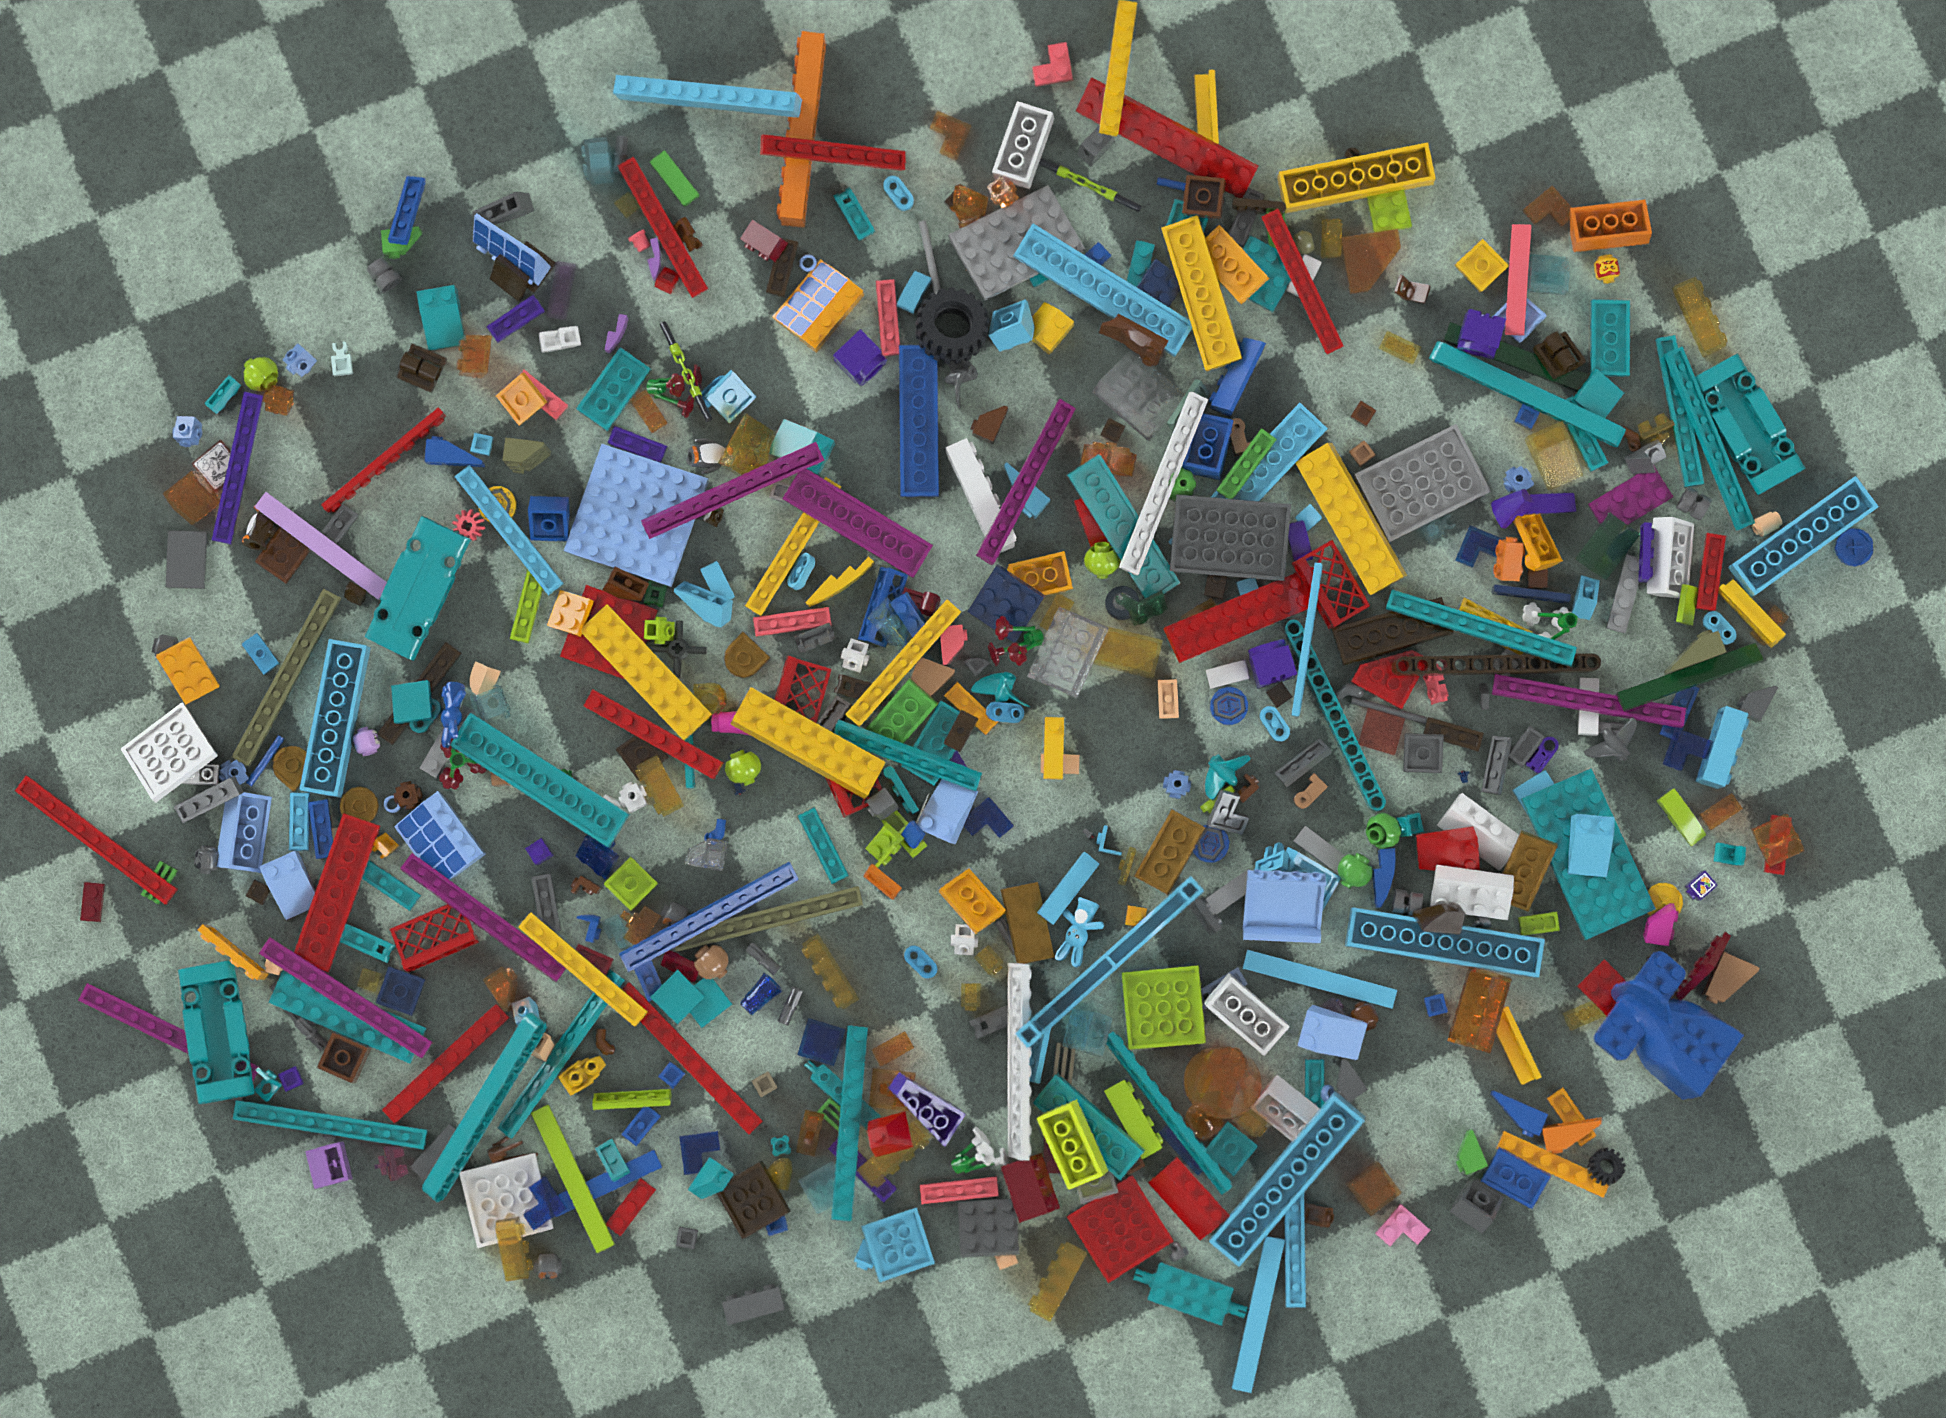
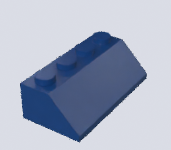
[1209,337,1266,418]

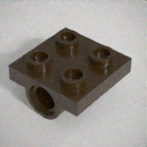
[1533,331,1586,380]
[396,343,447,393]

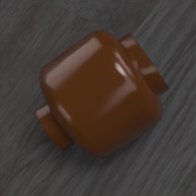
[1350,1001,1379,1031]

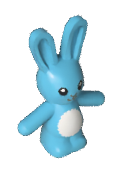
[1055,897,1104,967]

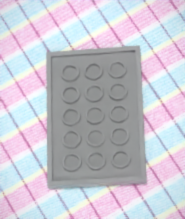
[948,185,1085,301]
[1354,424,1491,543]

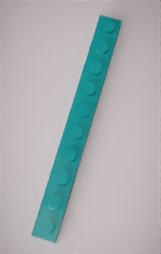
[1664,346,1755,531]
[1386,589,1577,667]
[497,969,625,1139]
[831,1025,868,1222]
[1103,1031,1233,1195]
[233,1100,428,1149]

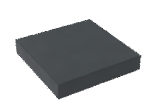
[1403,733,1444,773]

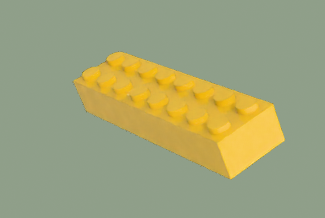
[1277,143,1436,214]
[1296,443,1407,595]
[730,687,886,799]

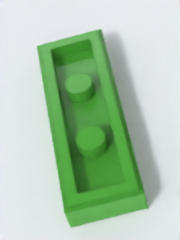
[650,150,699,207]

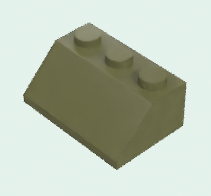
[503,438,551,474]

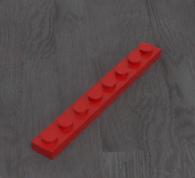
[760,134,906,171]
[618,157,709,299]
[1261,209,1344,355]
[321,407,446,513]
[584,689,724,779]
[382,1004,510,1124]

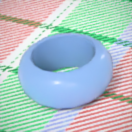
[799,254,817,272]
[384,795,401,813]

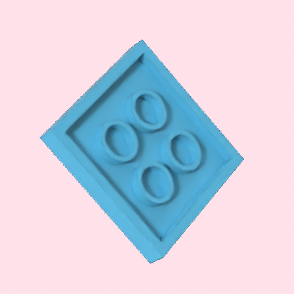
[861,1207,935,1282]

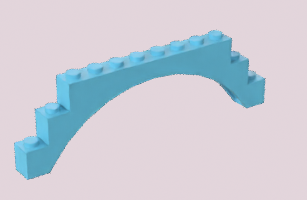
[1015,876,1204,1048]

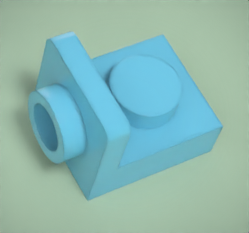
[854,1239,873,1271]

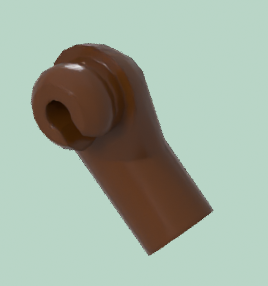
[1623,426,1641,452]
[596,1029,615,1055]

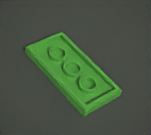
[866,678,939,760]

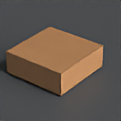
[1349,440,1376,467]

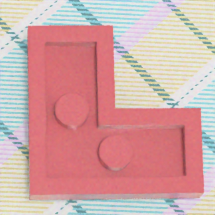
[1032,42,1073,86]

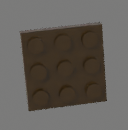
[717,1161,791,1240]

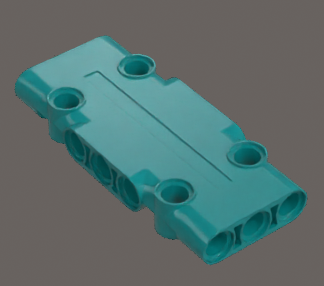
[1695,353,1806,496]
[365,516,471,661]
[178,960,255,1104]

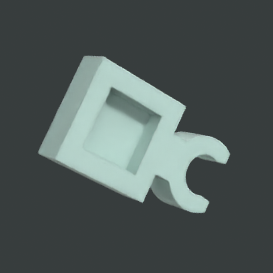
[331,341,353,376]

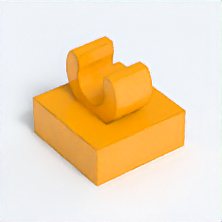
[373,832,399,859]

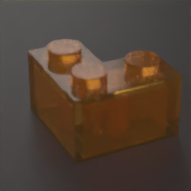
[1080,442,1137,477]

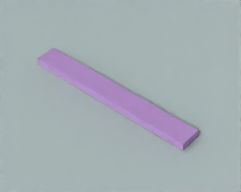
[254,492,387,600]

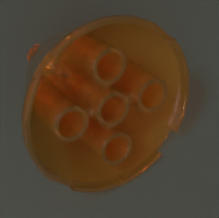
[1184,1045,1261,1119]

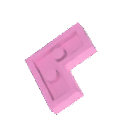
[1375,1204,1430,1247]

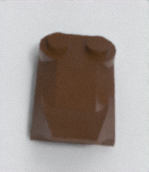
[1099,313,1169,367]

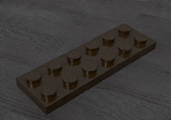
[1331,597,1454,666]

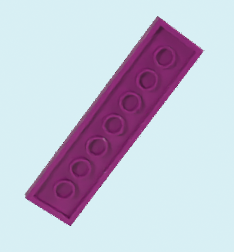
[782,469,933,578]

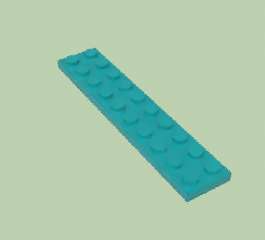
[450,713,630,847]

